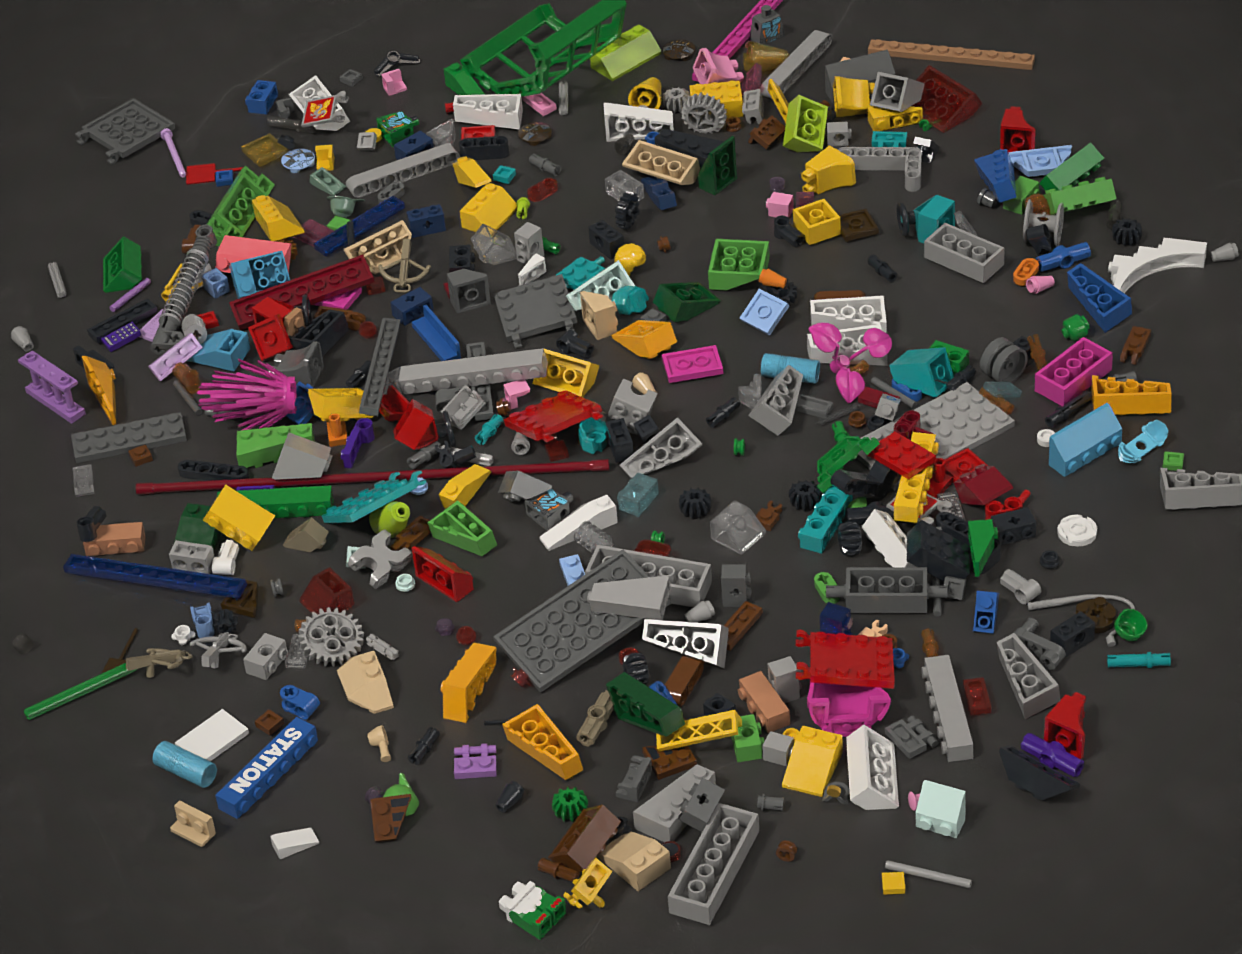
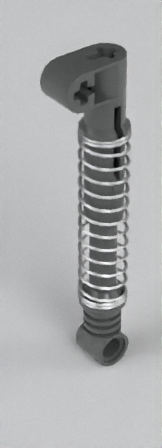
[150,224,217,356]

